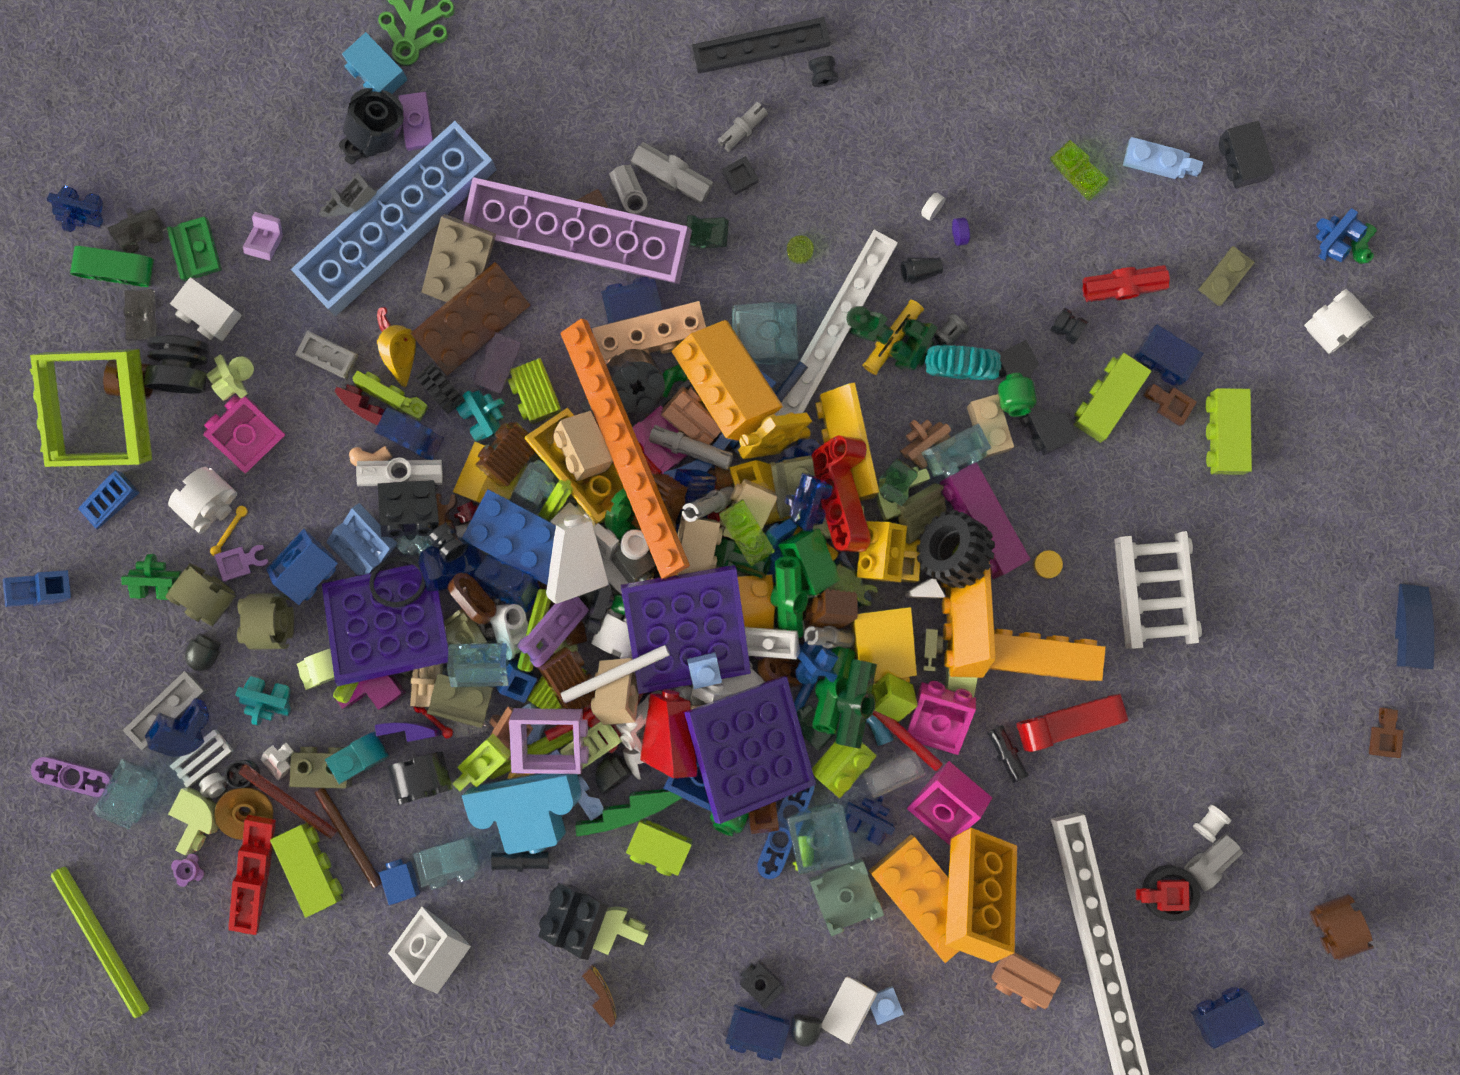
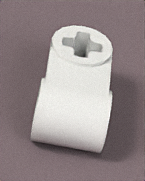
[490,604,528,660]

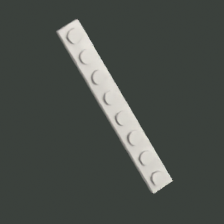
[775,230,898,416]

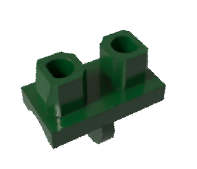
[846,306,894,345]
[889,319,938,370]

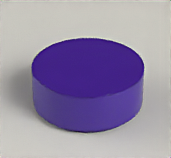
[952,217,970,246]

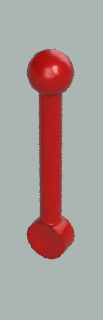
[414,706,453,739]

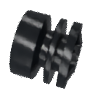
[144,335,209,394]

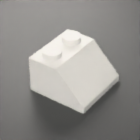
[388,907,471,994]

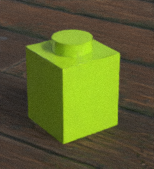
[871,673,918,722]

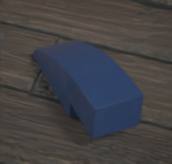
[1395,584,1434,670]

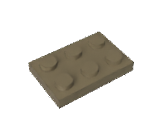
[421,214,496,302]

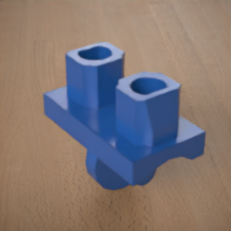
[1316,208,1368,262]
[795,641,839,684]

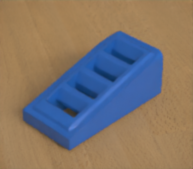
[78,470,140,529]

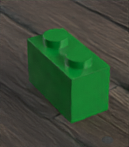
[778,529,840,595]

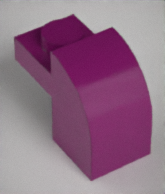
[336,675,406,710]

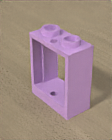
[509,708,589,774]

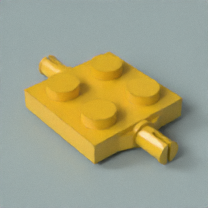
[738,412,812,459]

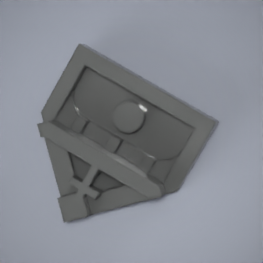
[319,172,377,217]

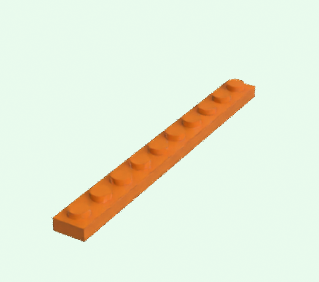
[561,318,690,579]

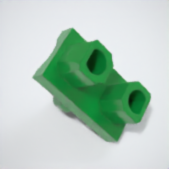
[121,554,181,600]

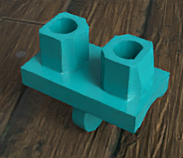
[456,390,505,441]
[235,676,291,726]

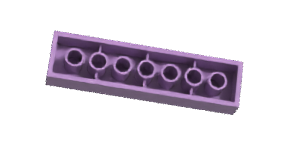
[463,177,692,284]

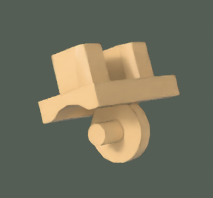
[410,663,443,707]

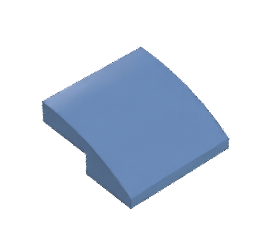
[326,503,397,576]

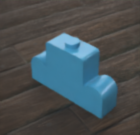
[462,773,582,854]

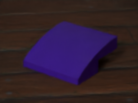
[375,722,442,742]

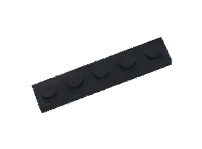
[692,17,830,74]

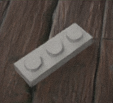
[123,671,207,750]

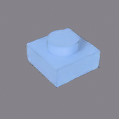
[687,653,722,689]
[870,986,904,1025]

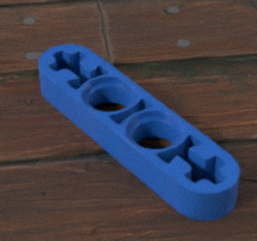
[757,786,814,879]

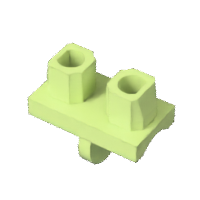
[206,354,254,401]

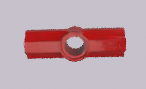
[1082,265,1170,302]

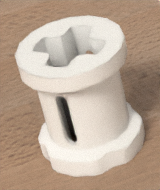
[1193,805,1231,843]

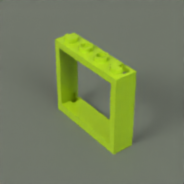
[30,349,152,467]

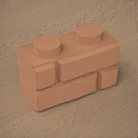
[661,386,721,445]
[991,952,1061,1010]

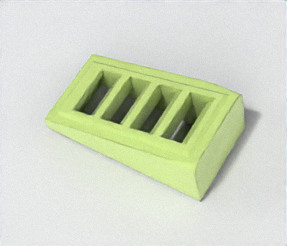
[560,722,622,769]

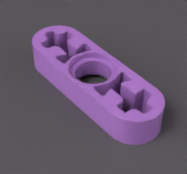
[31,757,115,797]

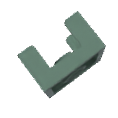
[809,858,884,936]

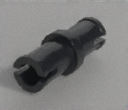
[987,725,1029,783]
[491,851,549,872]

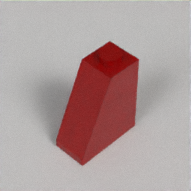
[640,690,697,778]

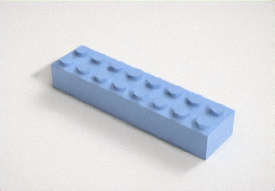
[291,121,496,316]

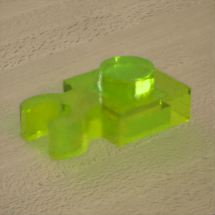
[827,564,878,606]

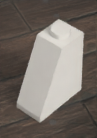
[546,515,609,604]

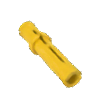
[862,299,924,375]

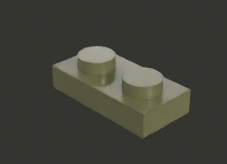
[1198,246,1255,306]

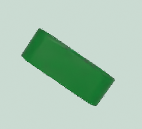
[70,246,154,287]

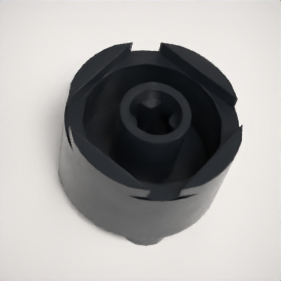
[343,88,404,156]
[607,349,665,413]
[388,751,452,805]

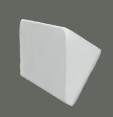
[905,578,945,599]
[745,627,800,659]
[821,977,878,1045]

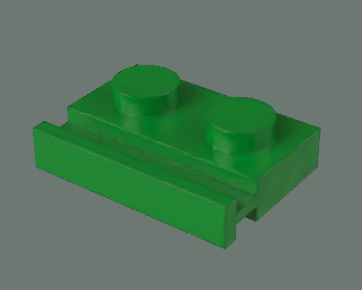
[167,216,222,282]

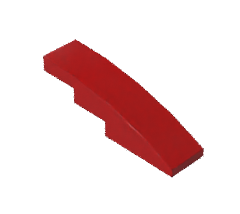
[228,815,276,935]

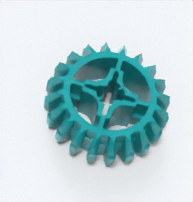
[925,345,1001,381]

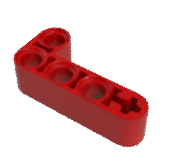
[811,435,871,552]
[1016,693,1129,752]

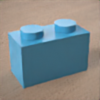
[342,32,408,94]

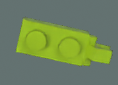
[352,371,428,421]
[452,734,511,791]

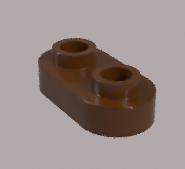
[448,573,497,624]
[758,657,802,687]

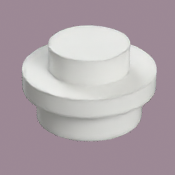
[199,773,227,798]

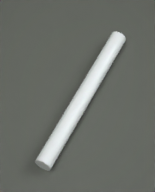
[561,645,670,703]

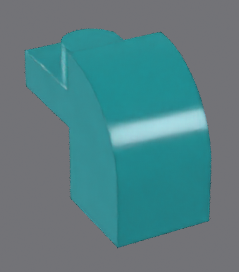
[325,731,389,785]

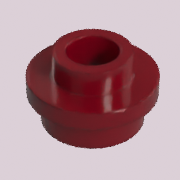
[454,501,480,524]

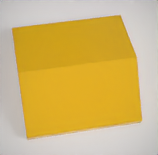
[453,442,525,503]

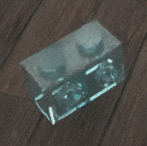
[921,423,991,478]
[510,460,556,505]
[447,643,509,687]
[94,758,158,829]
[413,836,481,890]

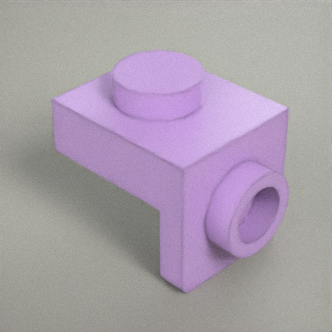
[243,212,283,261]

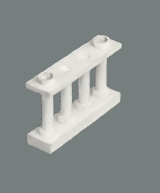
[1114,531,1202,649]

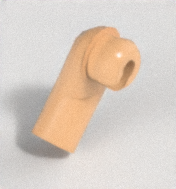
[349,446,392,466]

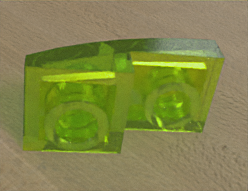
[1050,140,1109,201]
[718,499,775,566]

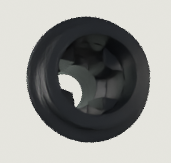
[900,257,943,285]

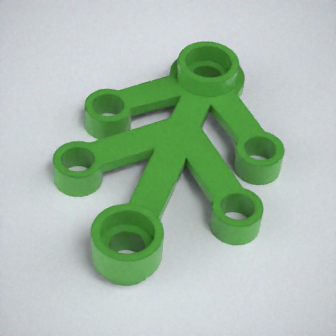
[378,0,455,66]

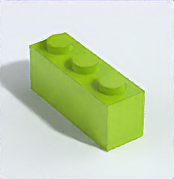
[1073,353,1151,443]
[1205,388,1252,475]
[270,823,343,918]

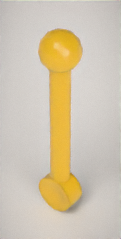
[210,506,248,556]

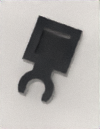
[584,585,614,634]

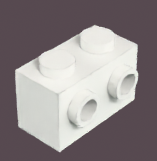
[170,278,242,341]

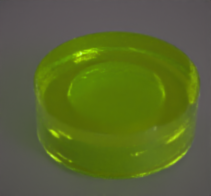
[786,235,814,264]

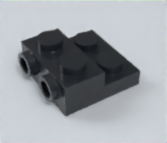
[377,480,439,538]
[538,882,609,960]

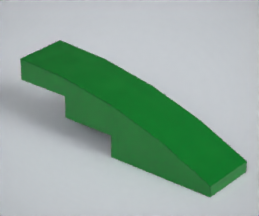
[575,788,682,837]

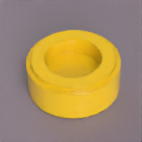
[1033,550,1063,579]

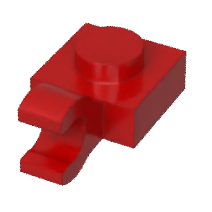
[1136,880,1189,911]

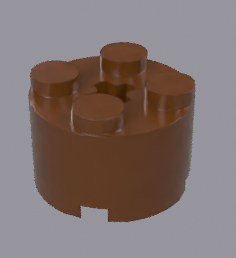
[1309,894,1374,961]

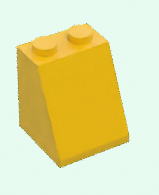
[851,607,917,685]

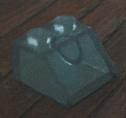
[732,302,798,365]
[787,802,855,875]

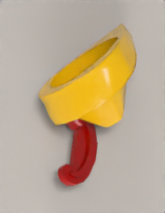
[377,307,416,387]

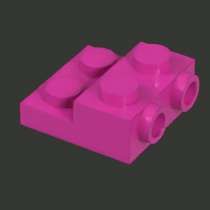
[203,394,285,474]
[632,406,688,474]
[906,681,976,755]

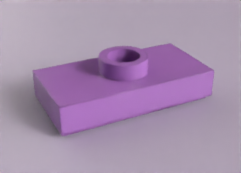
[399,92,433,151]

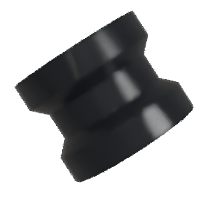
[808,56,839,87]

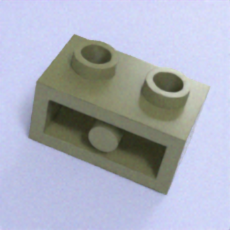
[289,746,353,788]

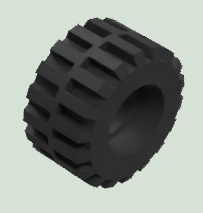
[916,510,995,588]

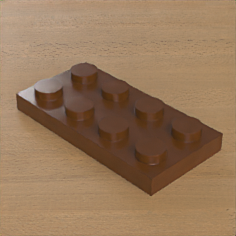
[410,262,530,376]

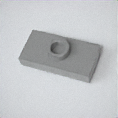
[295,330,359,380]

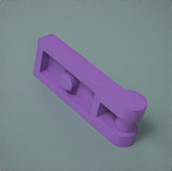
[517,596,589,667]

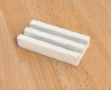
[170,729,234,788]

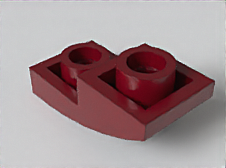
[334,384,392,427]

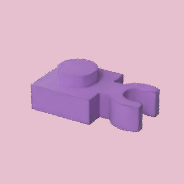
[214,545,269,582]

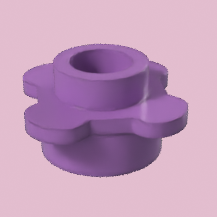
[171,854,204,887]

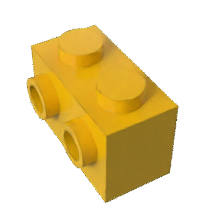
[857,521,907,582]

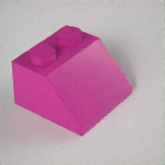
[907,761,992,845]

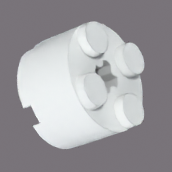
[1304,289,1374,354]
[168,467,237,534]
[591,609,633,659]

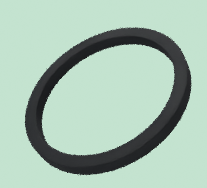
[369,556,427,607]

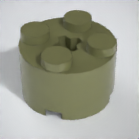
[165,563,236,626]
[237,593,294,650]

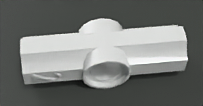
[356,458,443,486]

